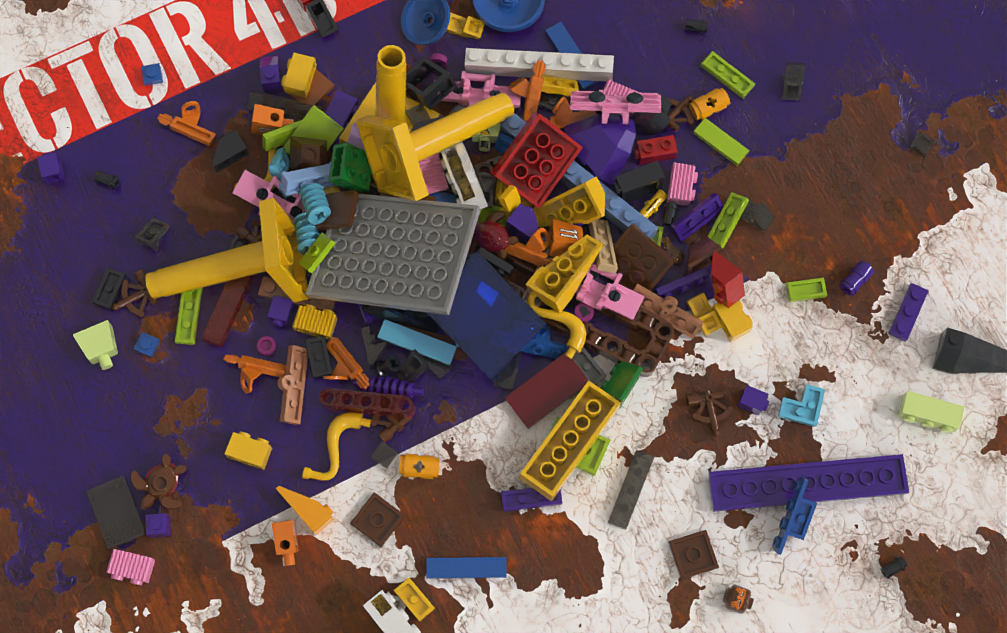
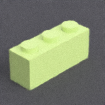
[898,391,965,433]

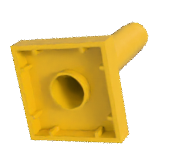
[339,45,441,144]
[355,92,514,201]
[146,198,309,303]

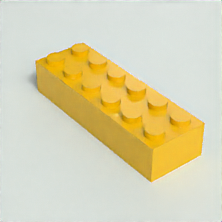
[519,380,621,502]

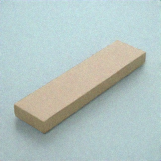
[588,219,618,274]

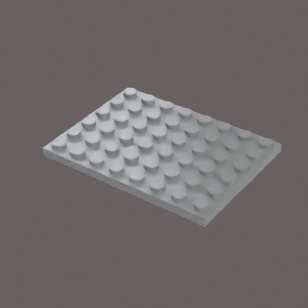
[306,194,481,315]

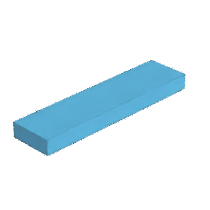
[377,319,457,366]

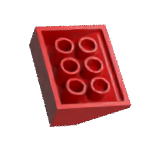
[490,113,583,209]

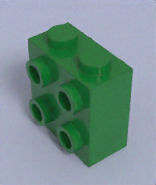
[328,143,372,193]

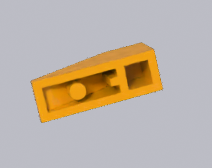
[276,486,334,535]

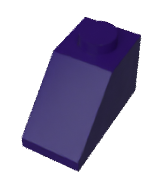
[259,55,282,93]

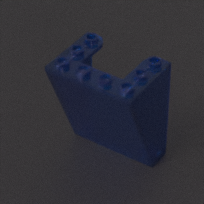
[425,251,548,383]

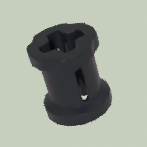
[375,355,401,377]

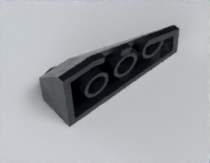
[362,304,440,333]
[932,328,1007,374]

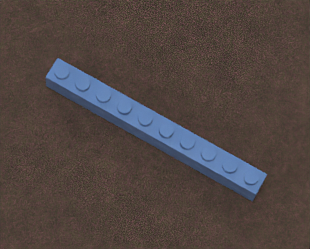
[501,113,658,239]

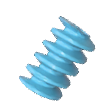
[299,183,331,225]
[294,212,320,255]

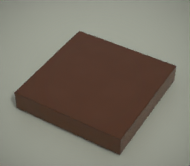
[316,190,359,231]
[350,492,406,548]
[668,530,719,580]

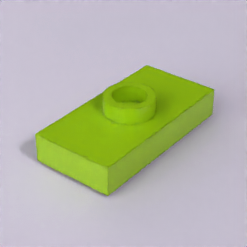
[298,233,335,273]

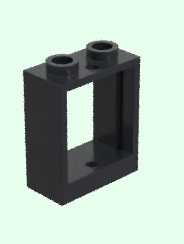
[406,57,457,110]
[612,161,665,203]

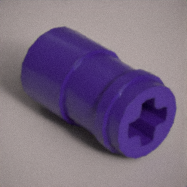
[840,261,874,296]

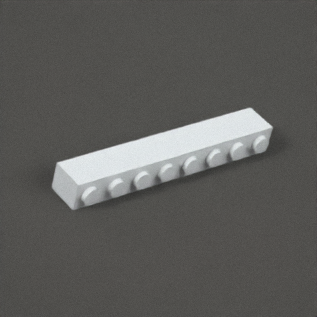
[465,48,614,82]

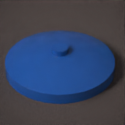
[473,0,545,32]

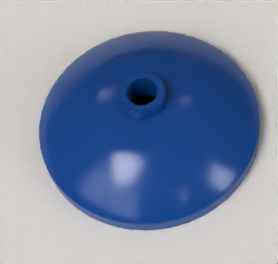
[401,0,450,46]

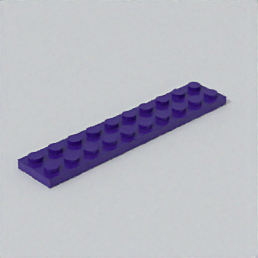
[708,454,909,512]

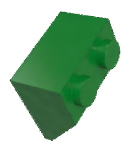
[600,361,643,409]

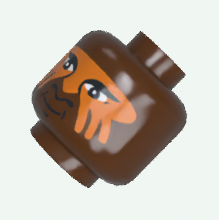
[722,584,754,614]

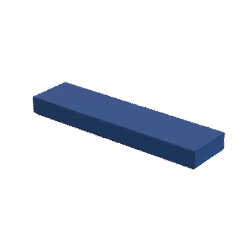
[545,22,598,91]
[427,557,507,579]

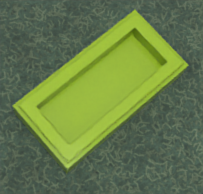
[785,277,827,302]

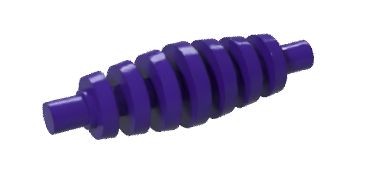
[353,376,424,399]

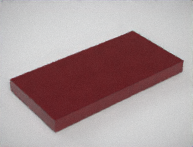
[505,351,588,429]

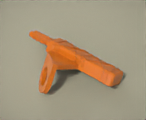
[508,60,546,121]
[546,97,596,129]
[157,101,216,146]
[505,228,553,267]
[323,337,370,389]
[223,354,286,394]

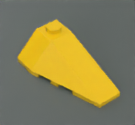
[532,176,605,227]
[525,235,603,313]

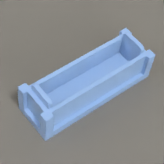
[279,162,337,196]

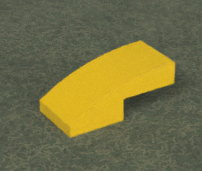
[446,12,485,39]
[499,185,521,222]
[686,293,722,336]

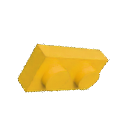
[541,75,579,97]
[394,578,435,622]

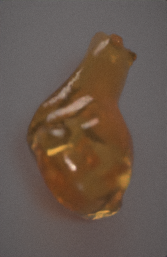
[662,237,685,264]

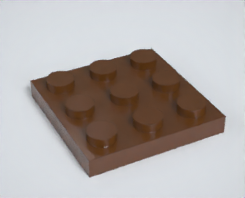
[613,223,676,291]

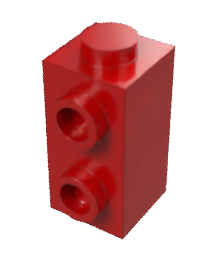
[633,135,678,165]

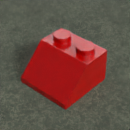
[712,251,745,308]

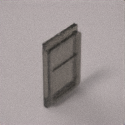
[86,476,146,550]

